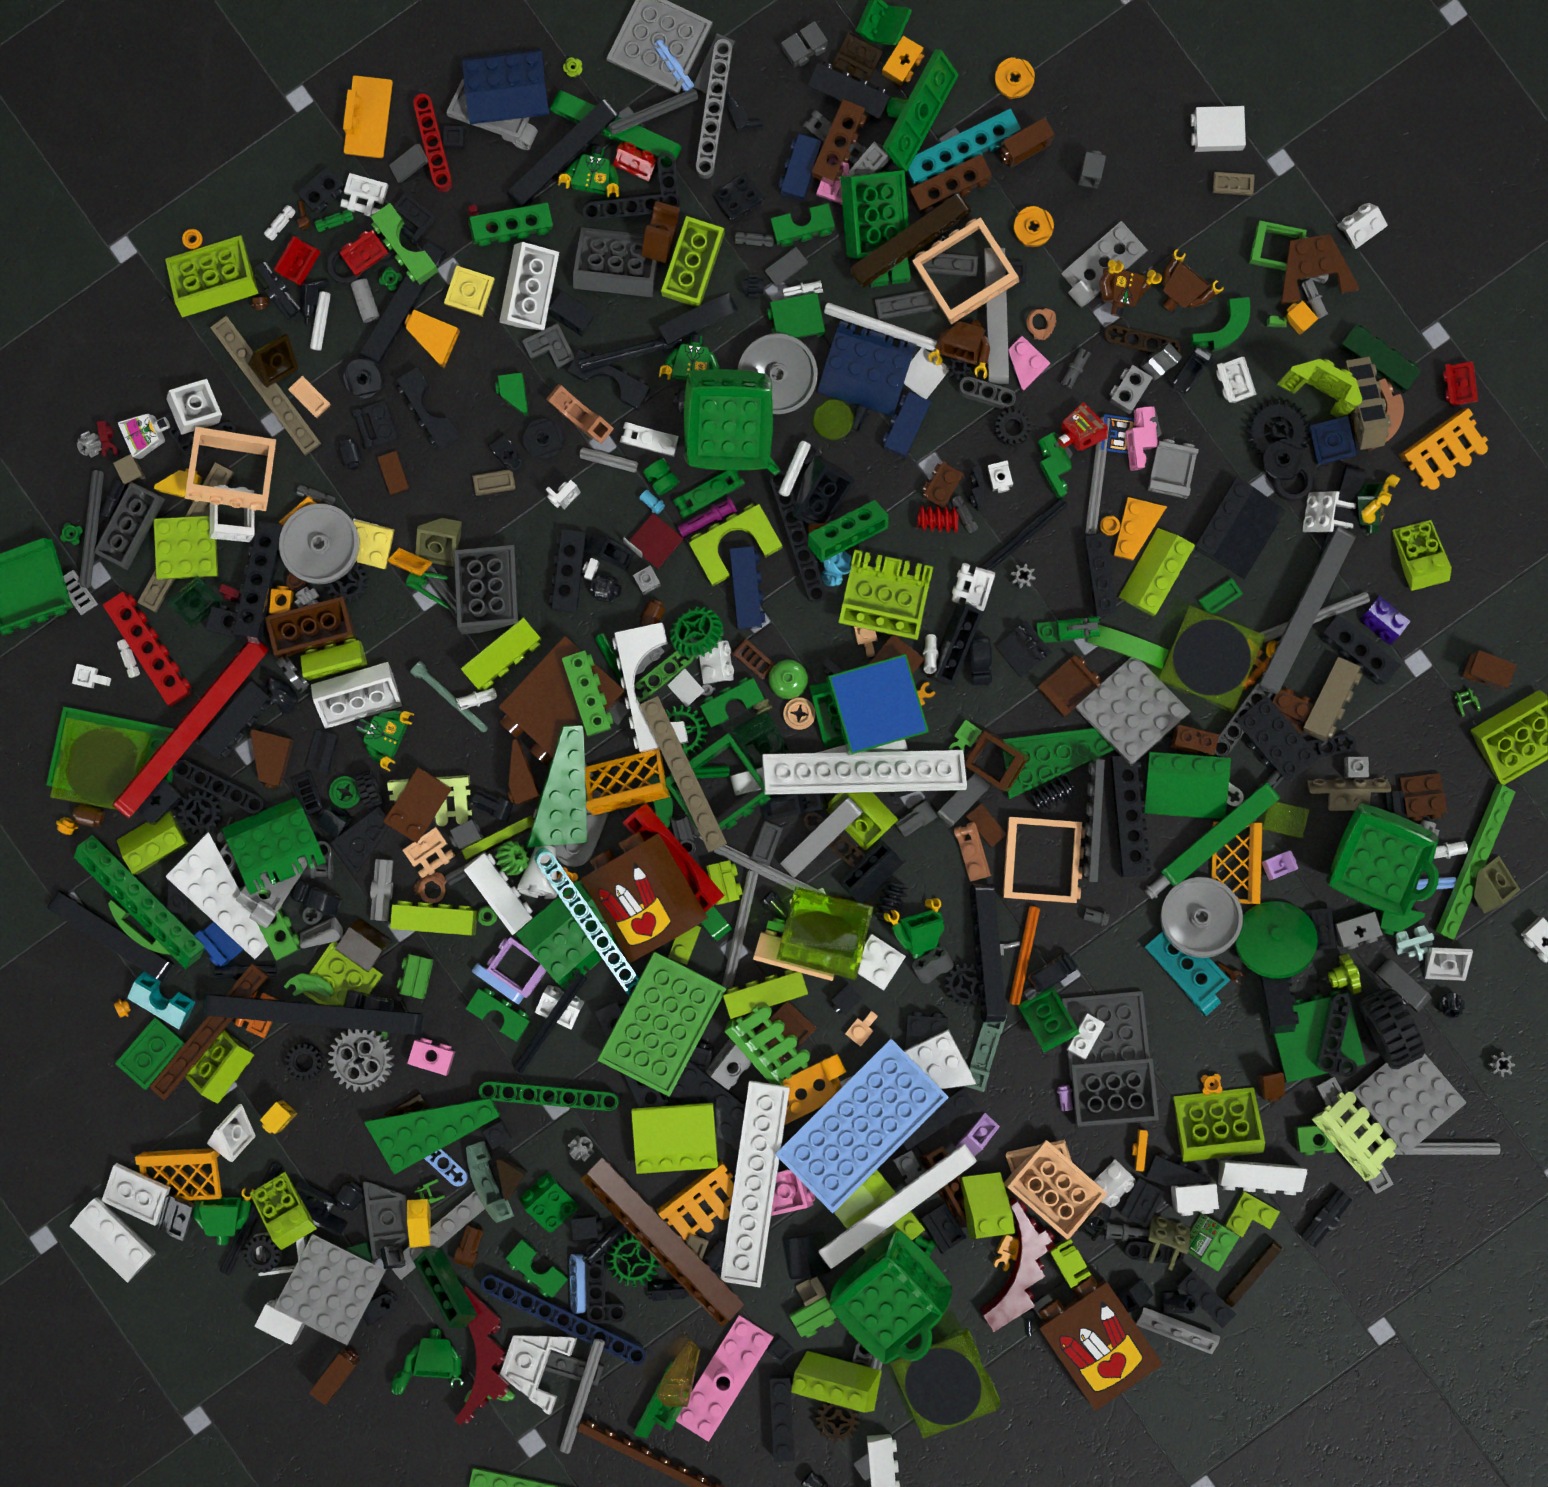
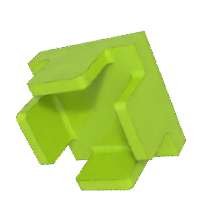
[1049,1238,1091,1288]

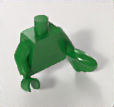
[391,1329,463,1395]

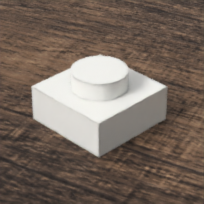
[582,558,599,581]

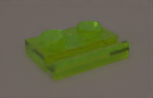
[1262,802,1309,838]

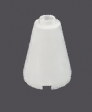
[517,846,557,899]

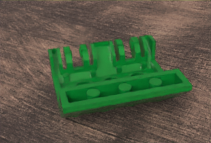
[221,797,326,895]
[515,880,618,991]

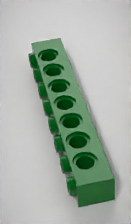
[74,835,205,969]

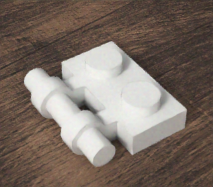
[341,173,388,217]
[952,563,995,611]

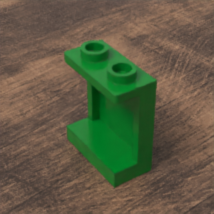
[767,293,825,338]

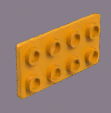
[343,76,393,158]

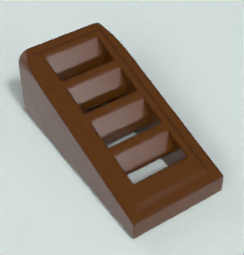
[731,638,775,680]

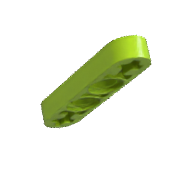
[462,816,534,860]

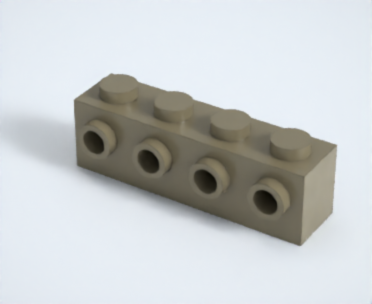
[1304,657,1363,742]

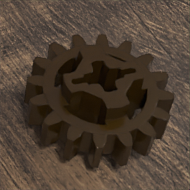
[815,1402,860,1443]

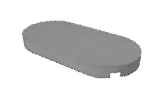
[554,790,609,867]

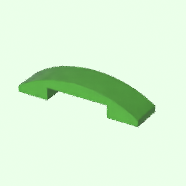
[1086,625,1169,669]
[108,900,171,955]

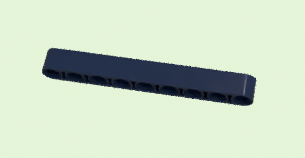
[481,1273,647,1365]

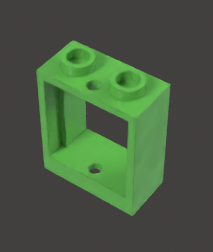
[1249,221,1309,271]

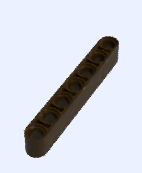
[850,194,972,287]

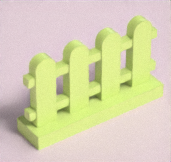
[387,775,472,826]
[1312,1092,1397,1182]

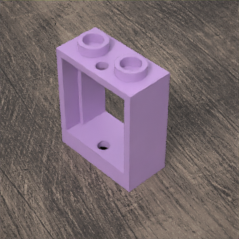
[487,937,547,998]

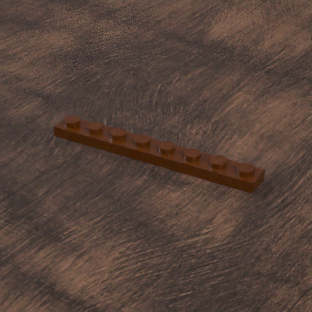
[149,963,269,1100]
[577,1419,724,1487]

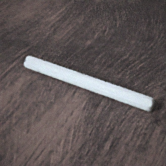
[824,303,937,351]

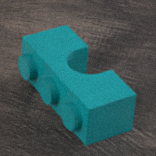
[127,971,196,1029]

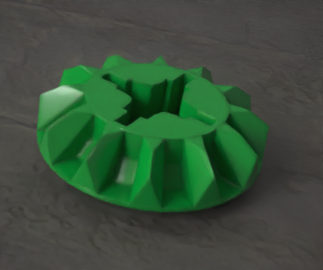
[329,776,360,809]

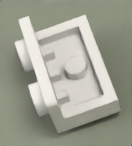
[1337,203,1388,249]
[1216,357,1257,403]
[699,641,734,684]
[1094,1159,1136,1208]

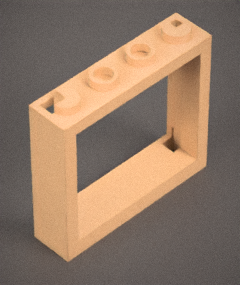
[912,217,1019,324]
[185,427,276,511]
[1002,817,1085,903]

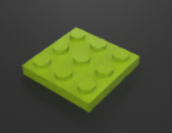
[154,516,218,580]
[304,941,384,1006]

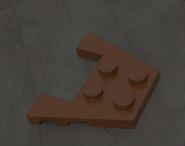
[1281,234,1360,304]

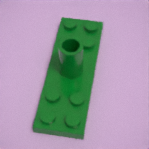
[883,49,959,172]

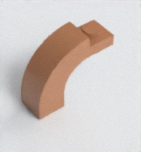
[1367,378,1404,452]
[546,384,614,444]

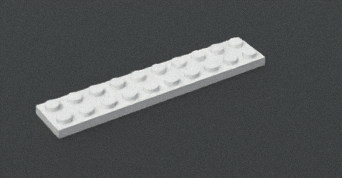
[762,750,967,794]
[720,1081,790,1287]

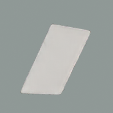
[623,537,643,558]
[668,669,704,707]

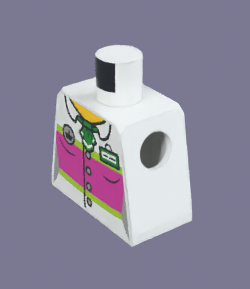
[118,414,170,459]

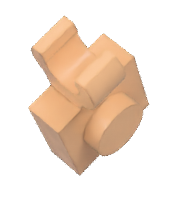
[854,627,878,658]
[845,1011,878,1047]

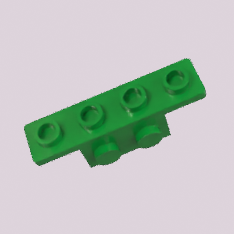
[634,1361,690,1438]

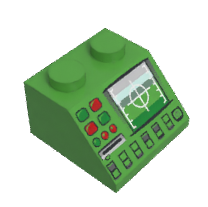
[1188,1213,1239,1271]

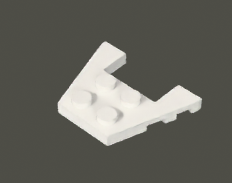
[500,1335,577,1415]

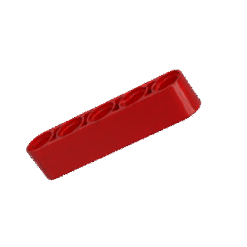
[413,94,453,192]

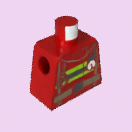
[1057,402,1108,451]

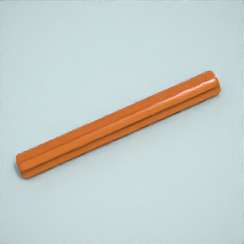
[1009,906,1040,1005]

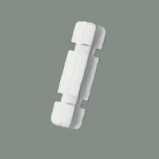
[264,205,296,241]
[117,639,140,678]

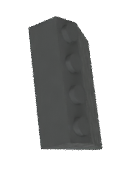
[573,227,657,297]
[454,545,518,634]
[1071,1059,1159,1128]

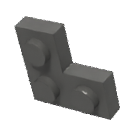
[522,323,575,369]

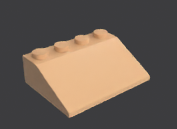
[753,929,835,981]
[1004,1140,1107,1240]

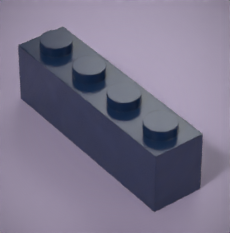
[730,546,766,630]

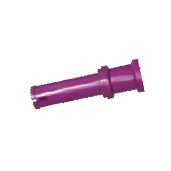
[677,496,737,537]

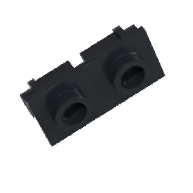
[648,1278,689,1301]

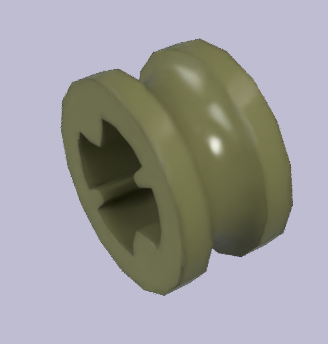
[753,699,773,716]

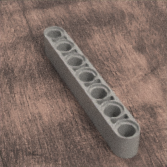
[696,39,732,179]
[984,247,1009,384]

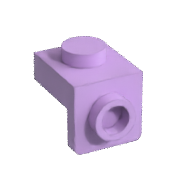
[1262,851,1298,881]

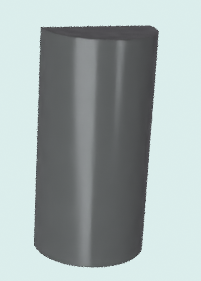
[94,482,165,570]

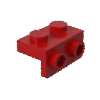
[613,142,658,182]
[340,230,389,276]
[274,236,321,286]
[1443,361,1479,406]

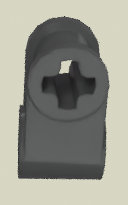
[310,841,334,880]

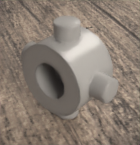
[702,684,716,698]

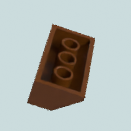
[265,597,356,659]

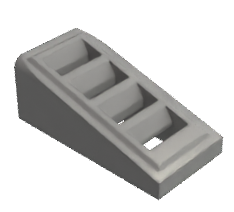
[64,570,99,615]
[300,917,343,949]

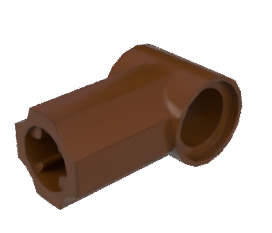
[453,1225,484,1269]

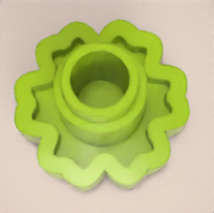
[1328,953,1361,995]

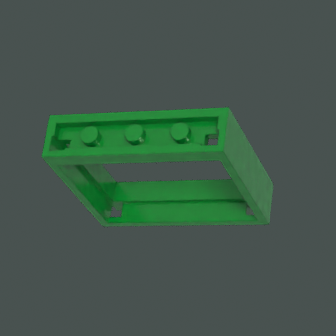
[665,733,772,831]

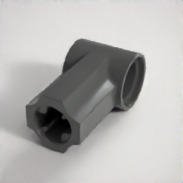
[895,800,938,837]
[671,814,695,855]

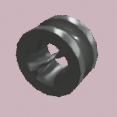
[303,907,322,924]

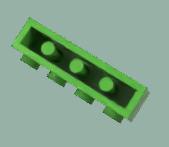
[562,651,614,737]

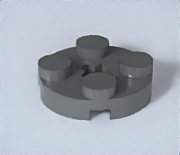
[276,655,309,693]

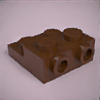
[1271,687,1314,734]
[1399,773,1447,821]

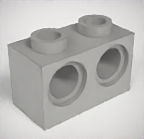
[1109,365,1153,414]

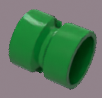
[643,458,680,496]

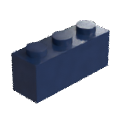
[778,134,822,202]
[882,392,931,459]

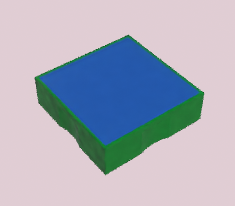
[826,654,929,756]

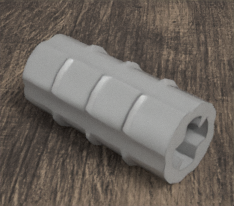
[351,279,380,323]

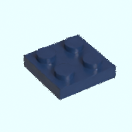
[1310,416,1359,465]

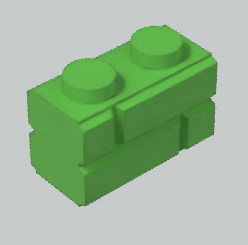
[397,954,434,999]
[789,1295,837,1338]

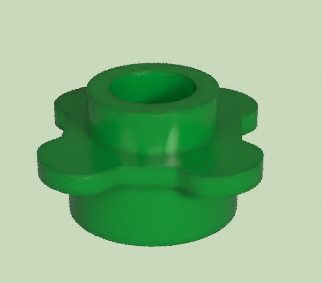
[379,267,403,291]
[60,523,83,545]

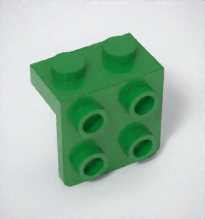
[856,0,912,45]
[519,1172,579,1233]

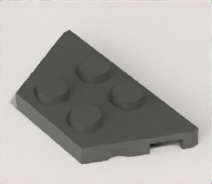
[363,1181,409,1260]

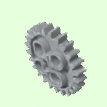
[328,1029,394,1092]

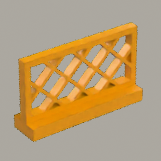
[585,749,669,816]
[1212,822,1262,904]
[135,1148,222,1200]

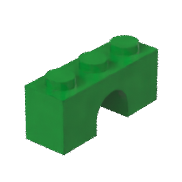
[771,203,835,247]
[700,677,765,728]
[466,987,531,1042]
[506,1238,569,1298]

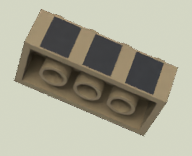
[1344,357,1391,450]

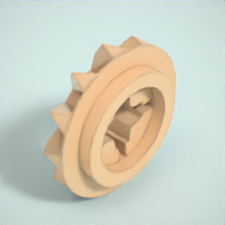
[783,698,816,730]

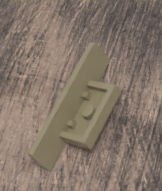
[1307,778,1391,811]

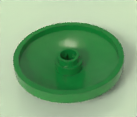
[1235,901,1318,979]

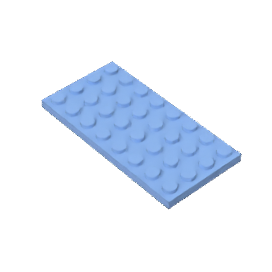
[775,1039,949,1213]

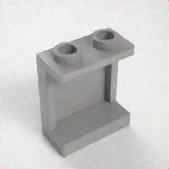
[1147,439,1199,499]

